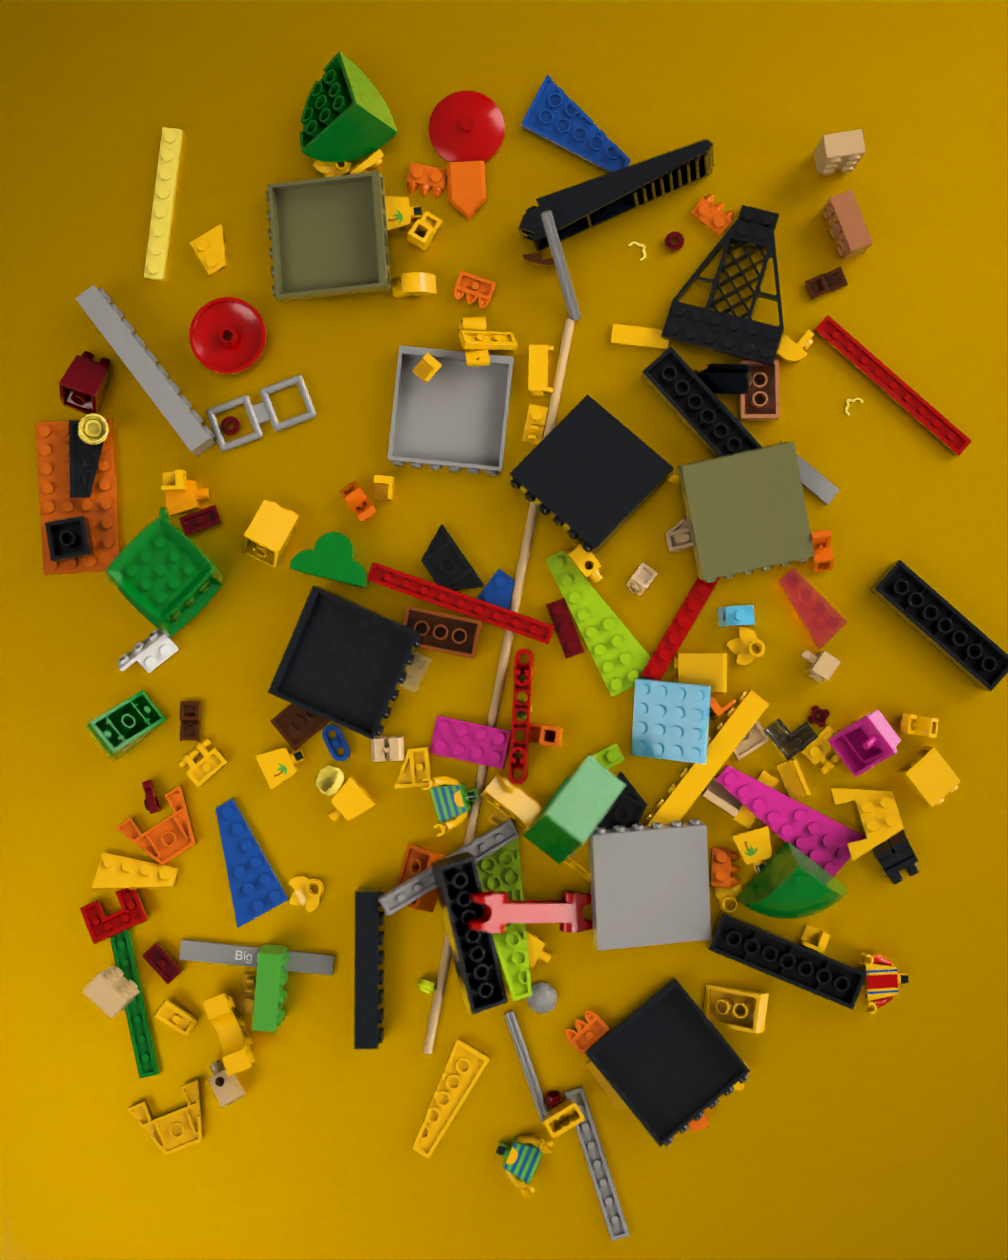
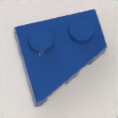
[477,569,514,610]

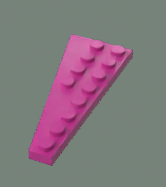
[715,765,866,876]

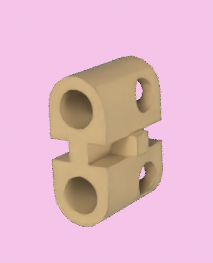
[370,735,405,762]

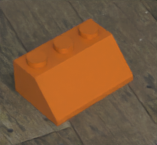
[395,843,447,912]

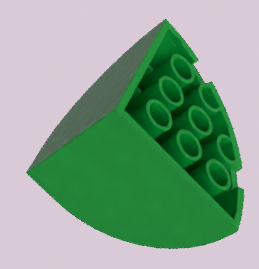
[300,51,398,162]
[737,841,847,919]

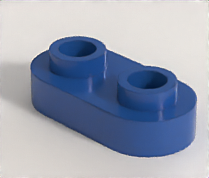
[322,725,350,761]

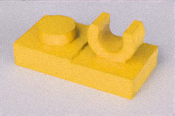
[348,149,384,174]
[522,404,548,445]
[239,973,256,1014]
[154,999,197,1037]

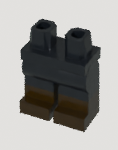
[871,829,919,884]

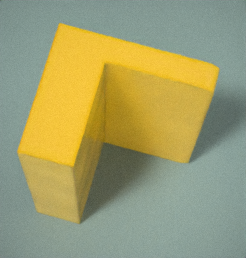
[775,758,811,800]

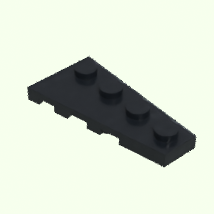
[69,420,109,498]

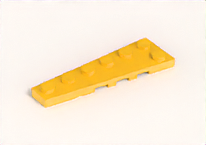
[412,1038,490,1159]

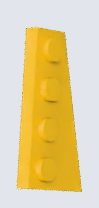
[92,852,178,891]

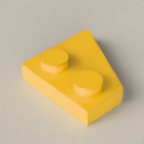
[190,224,227,277]

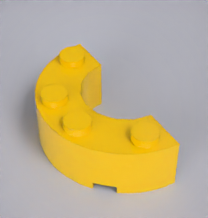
[203,993,255,1076]

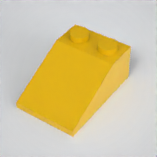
[703,984,769,1034]

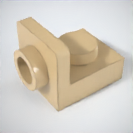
[626,562,658,596]

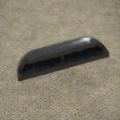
[694,363,753,395]

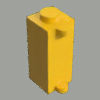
[528,345,554,397]

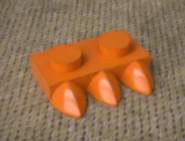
[407,162,447,199]
[690,194,734,237]
[454,270,497,309]
[710,847,741,888]
[565,1011,610,1055]

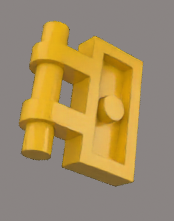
[800,725,841,775]
[178,738,228,787]

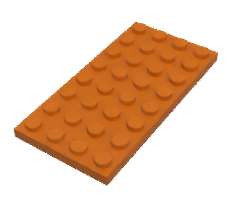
[35,418,121,575]

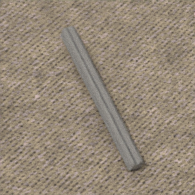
[541,211,581,321]
[504,1011,548,1122]

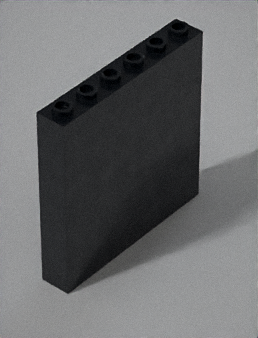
[509,395,674,555]
[268,586,423,740]
[585,978,750,1147]

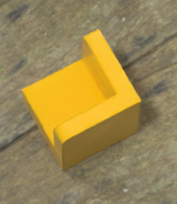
[412,352,442,384]
[161,469,187,492]
[373,475,395,501]
[799,925,830,953]

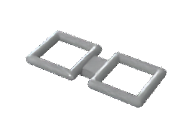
[206,375,316,452]

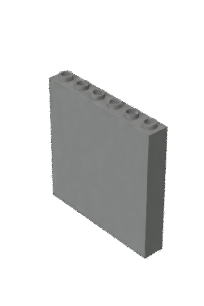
[387,345,514,476]
[588,819,711,951]

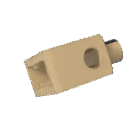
[208,1060,246,1107]

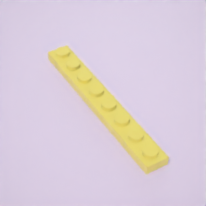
[144,127,183,281]

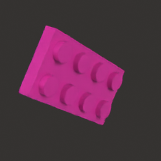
[429,716,511,769]

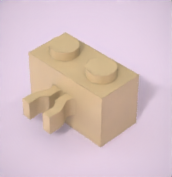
[801,650,841,682]

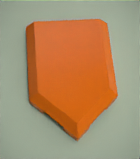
[446,161,487,220]

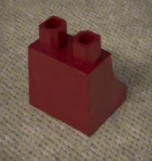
[59,351,111,414]

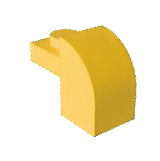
[407,211,443,250]
[392,272,437,298]
[776,330,814,364]
[899,713,939,738]

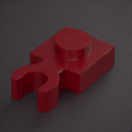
[142,780,161,814]

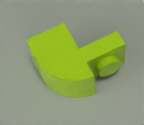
[581,743,625,770]

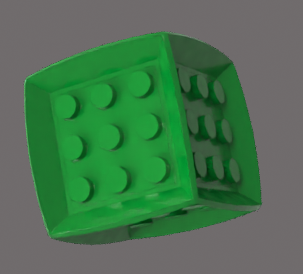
[106,507,223,636]

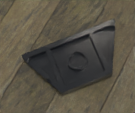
[421,524,484,591]
[588,772,647,839]

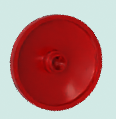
[429,91,505,164]
[189,297,267,375]

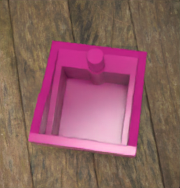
[828,709,901,777]

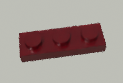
[546,598,584,658]

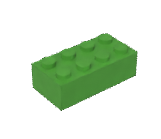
[252,944,290,1032]

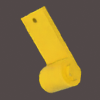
[458,316,490,367]

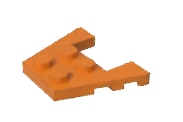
[116,786,196,866]

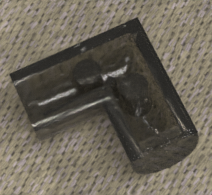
[764,718,818,760]

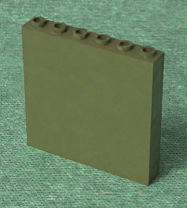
[266,171,392,302]
[677,441,815,583]

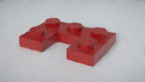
[80,888,148,944]

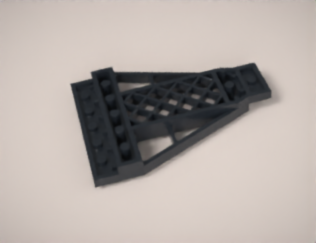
[661,205,784,366]

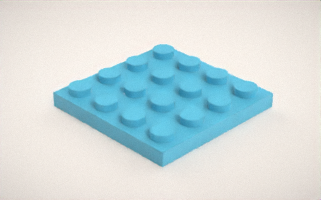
[631,678,711,764]

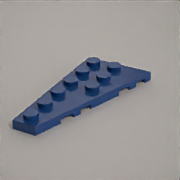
[215,799,289,928]

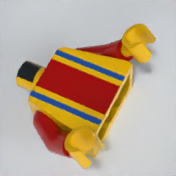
[860,953,909,1014]

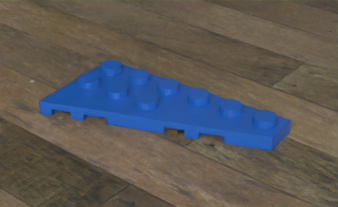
[521,75,631,173]

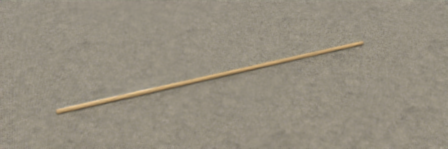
[423,319,575,1054]

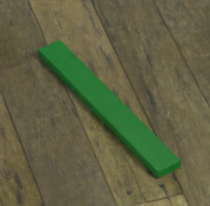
[110,929,160,1078]

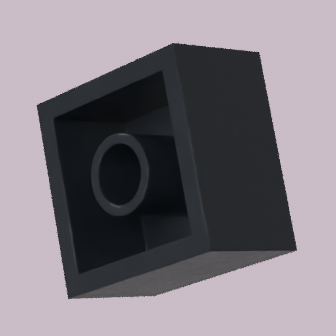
[45,516,95,562]

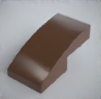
[523,252,556,269]
[805,267,848,299]
[179,701,201,742]

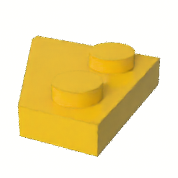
[394,747,432,789]

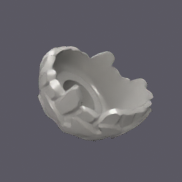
[526,982,557,1014]

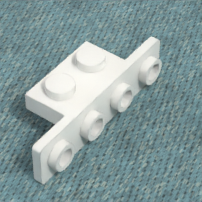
[117,629,179,673]

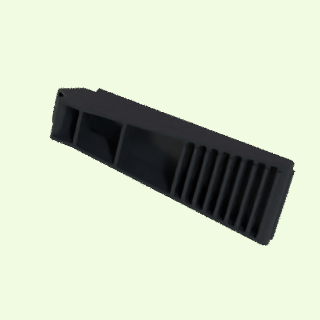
[518,139,714,252]

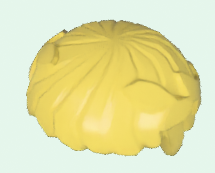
[78,413,109,445]
[315,765,344,796]

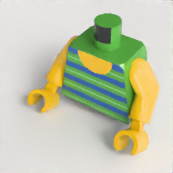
[420,776,479,837]
[495,1134,553,1198]

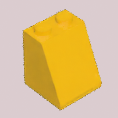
[242,499,299,569]
[673,653,727,692]
[897,746,961,807]

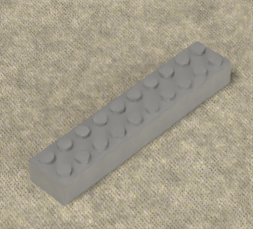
[75,284,216,456]

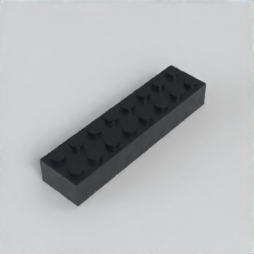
[641,346,762,457]
[870,560,1008,691]
[431,851,508,1014]
[354,887,385,1049]
[706,911,867,1010]

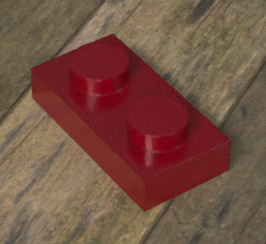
[179,505,222,536]
[142,942,183,984]

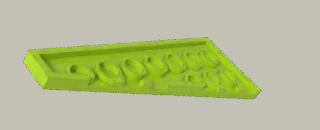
[545,551,651,697]
[476,837,532,1002]

